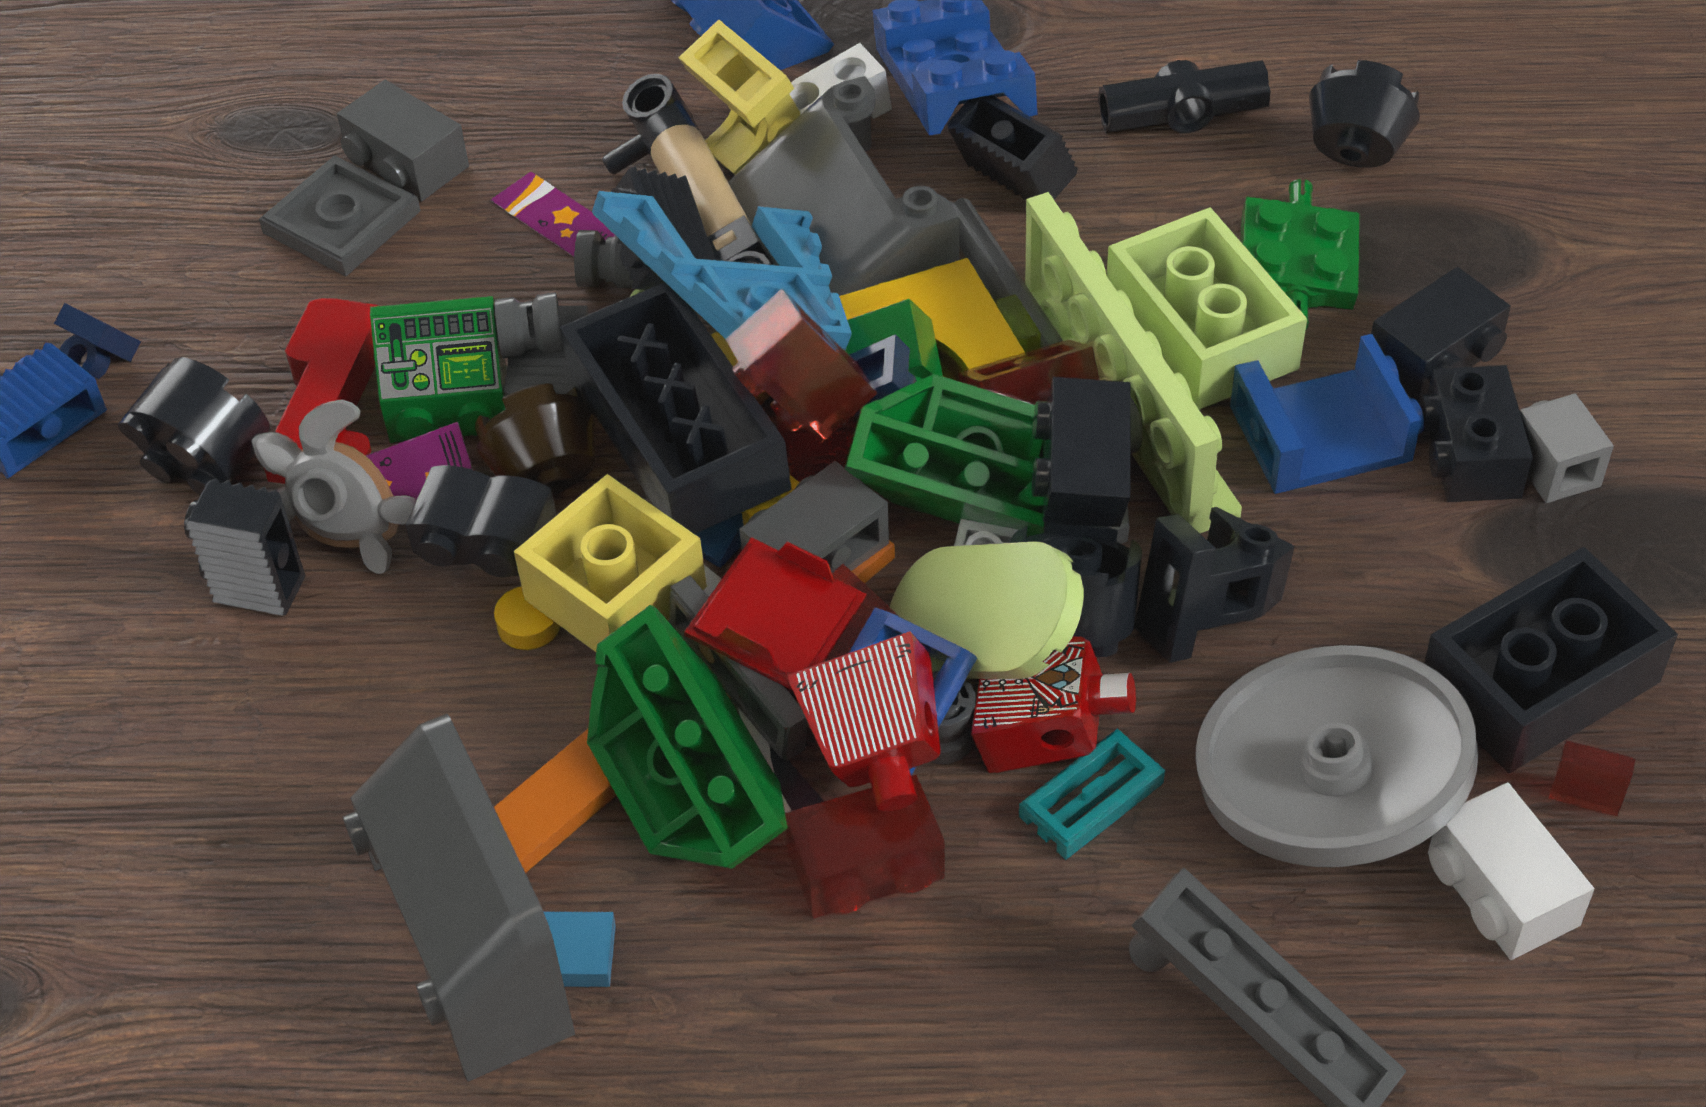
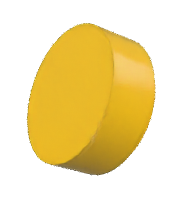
[494,586,560,650]

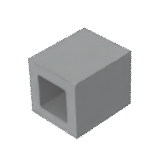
[1520,393,1614,503]

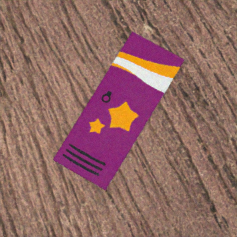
[490,172,615,257]

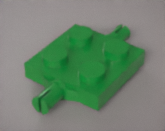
[1240,179,1359,331]

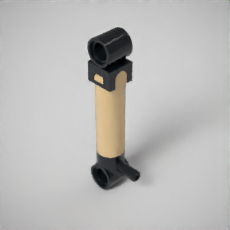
[602,74,775,265]

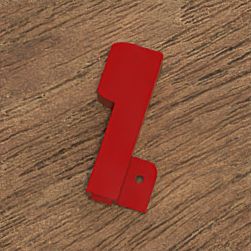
[264,298,378,484]

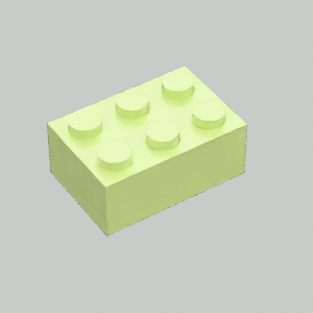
[1106,207,1307,410]

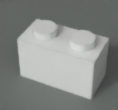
[1428,782,1595,960]

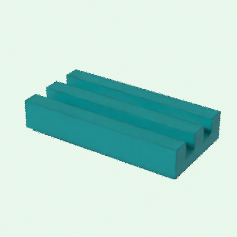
[1019,728,1165,860]

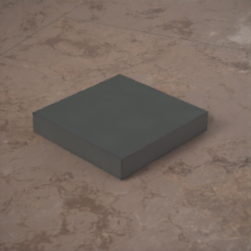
[259,155,421,277]

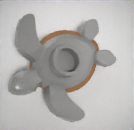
[252,399,416,574]

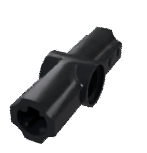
[1098,60,1271,133]

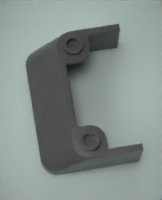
[342,713,575,1082]

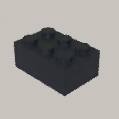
[1424,547,1678,774]

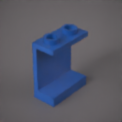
[1230,334,1424,494]

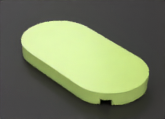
[888,542,1084,679]

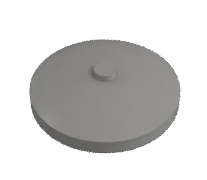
[1196,645,1478,867]

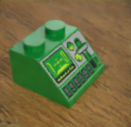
[370,296,507,443]

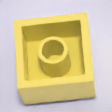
[514,474,707,652]

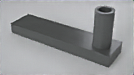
[1129,867,1406,1107]

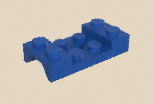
[873,0,1038,136]

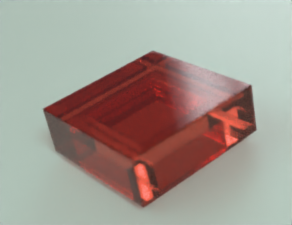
[1549,741,1636,817]

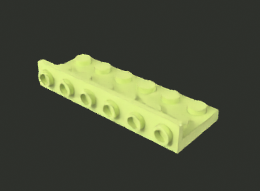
[1025,192,1242,533]

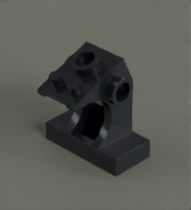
[1134,507,1295,663]

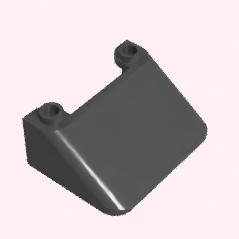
[728,76,960,296]

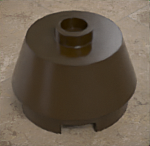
[475,383,595,495]

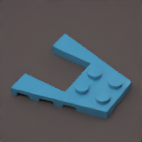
[592,191,852,356]

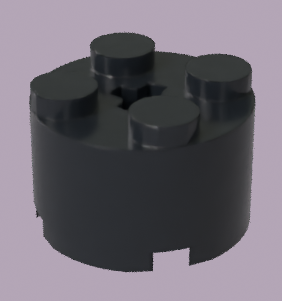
[118,357,271,496]
[1010,522,1142,657]

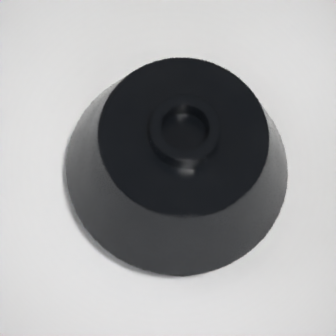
[1309,60,1420,168]

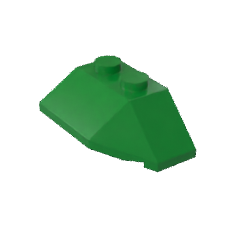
[844,374,1044,537]
[587,605,788,869]

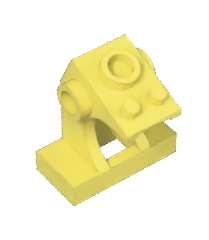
[678,20,800,175]

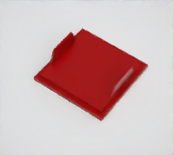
[684,537,867,690]

